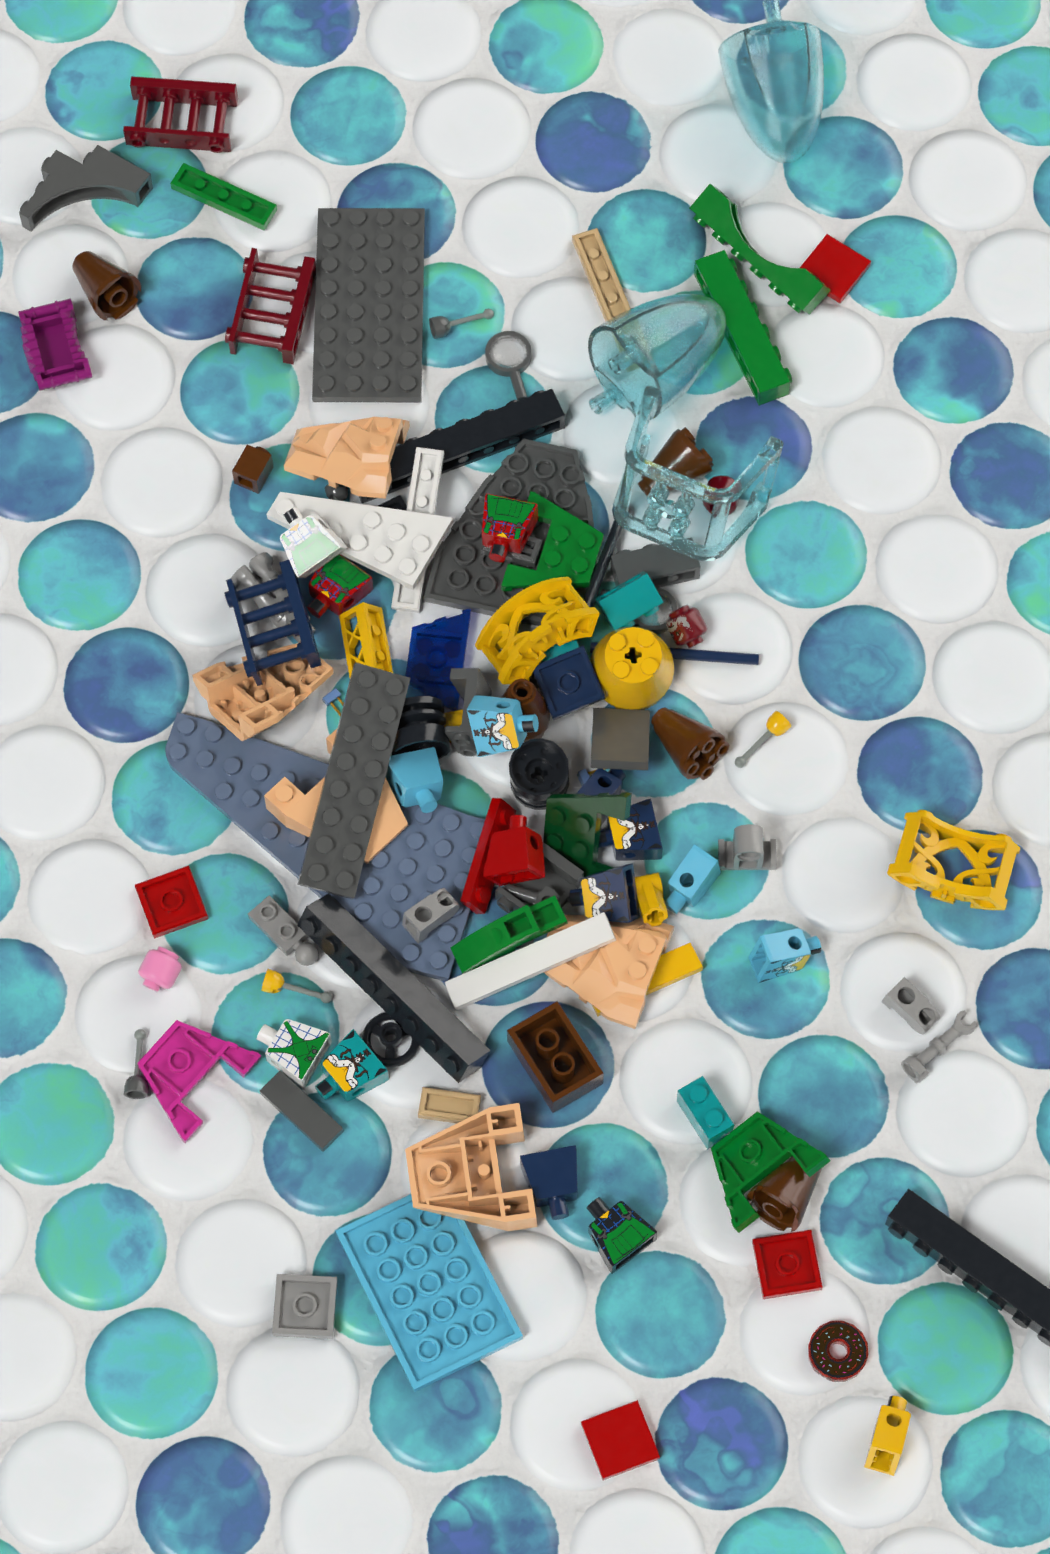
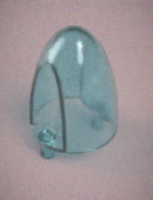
[718,0,824,163]
[588,294,726,420]

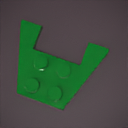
[501,491,604,591]
[711,1111,831,1233]

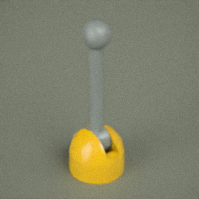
[735,711,791,768]
[261,969,332,1003]

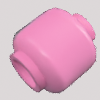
[138,946,182,992]

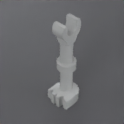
[901,1010,977,1084]

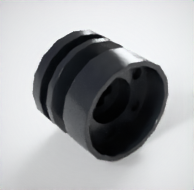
[392,696,451,760]
[509,738,570,810]

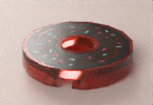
[808,1321,868,1382]

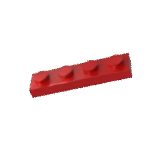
[460,798,517,914]

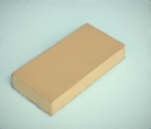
[418,1087,481,1124]

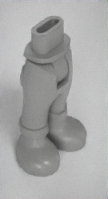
[230,552,316,643]

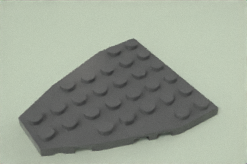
[424,439,599,626]

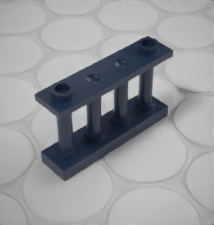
[224,560,322,686]

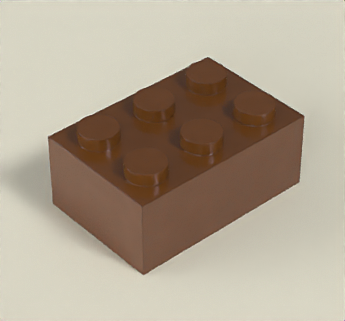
[507,1001,604,1113]

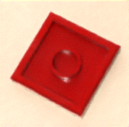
[800,234,871,304]
[135,865,208,939]
[752,1230,823,1299]
[581,1400,660,1480]

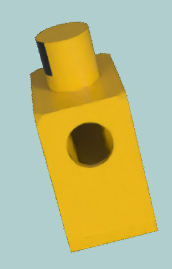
[864,1396,911,1476]

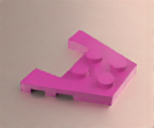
[137,1020,261,1143]

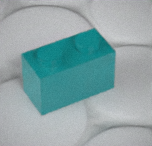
[595,571,664,630]
[676,1076,734,1150]

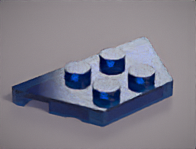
[405,609,471,711]

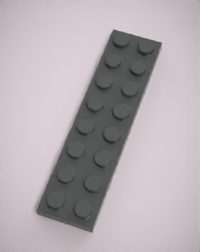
[297,662,410,900]

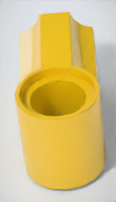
[635,873,668,927]

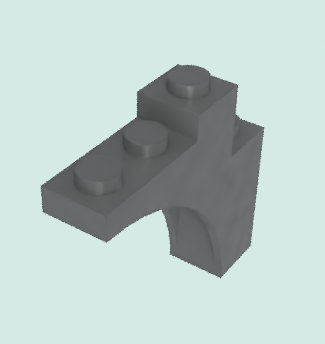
[19,145,153,232]

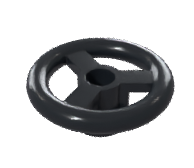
[362,1012,420,1067]

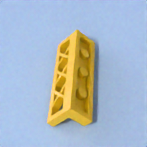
[339,602,393,678]

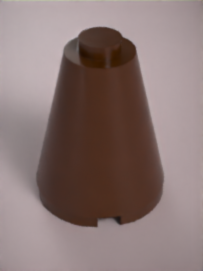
[72,251,142,320]
[747,1156,823,1232]

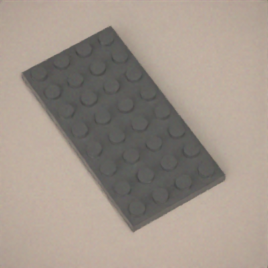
[312,208,425,403]

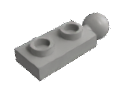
[248,896,318,966]

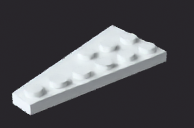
[266,492,454,590]

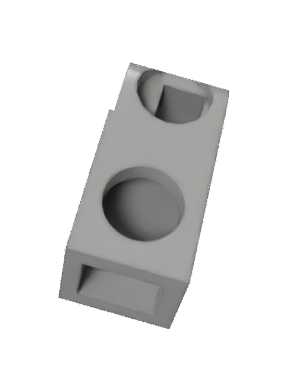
[402,888,460,944]
[881,977,940,1034]

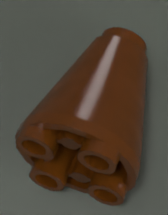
[637,427,714,500]
[501,679,550,742]
[651,707,730,780]

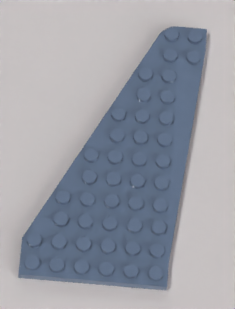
[165,712,485,982]

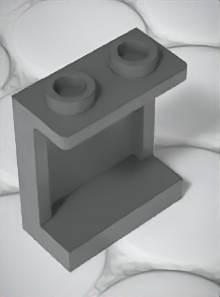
[445,668,492,757]
[495,842,584,913]

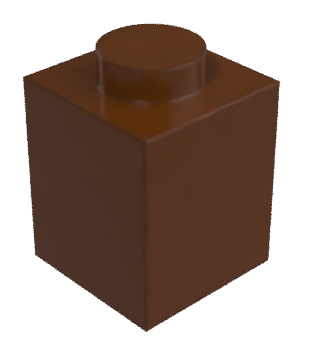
[232,444,274,494]

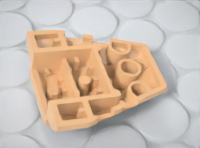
[284,417,410,499]
[192,642,334,741]
[543,915,674,1029]

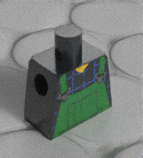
[586,1197,657,1274]

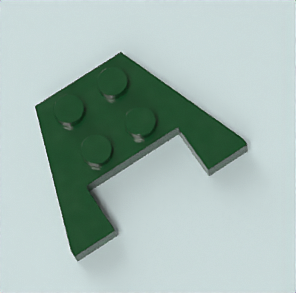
[543,792,632,877]

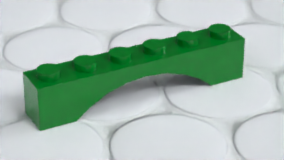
[689,184,831,315]

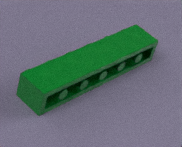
[694,250,792,406]

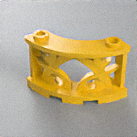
[475,577,600,684]
[887,810,1021,910]

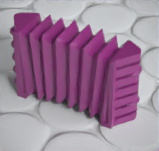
[18,298,92,391]

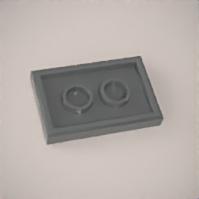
[591,708,650,771]

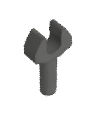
[505,883,559,905]

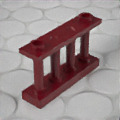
[123,76,238,153]
[225,248,316,365]

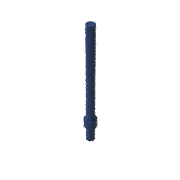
[590,642,759,665]

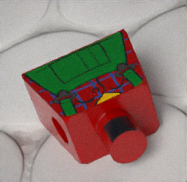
[482,493,538,562]
[307,554,373,618]

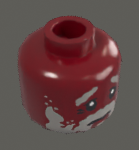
[666,604,708,648]

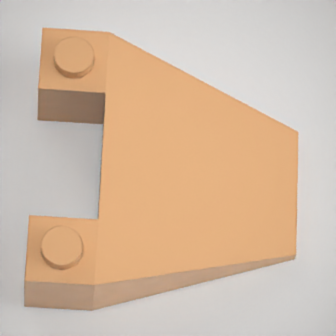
[264,729,408,864]
[405,1103,538,1231]

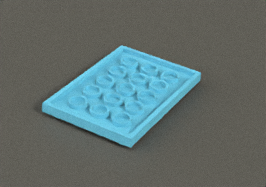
[335,1194,523,1392]

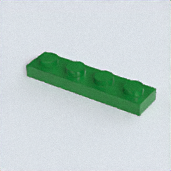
[170,163,277,231]

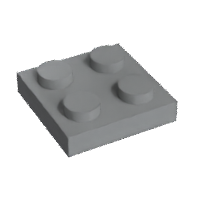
[272,1274,337,1339]

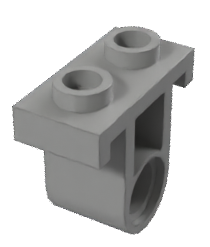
[718,824,777,870]

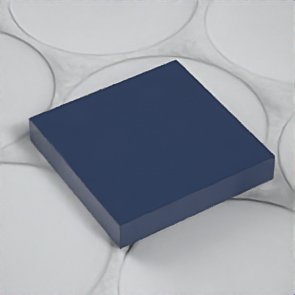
[533,645,606,721]

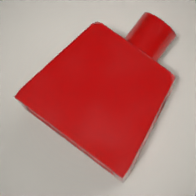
[483,815,545,886]

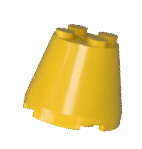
[590,627,674,710]

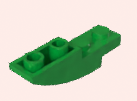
[450,895,568,974]

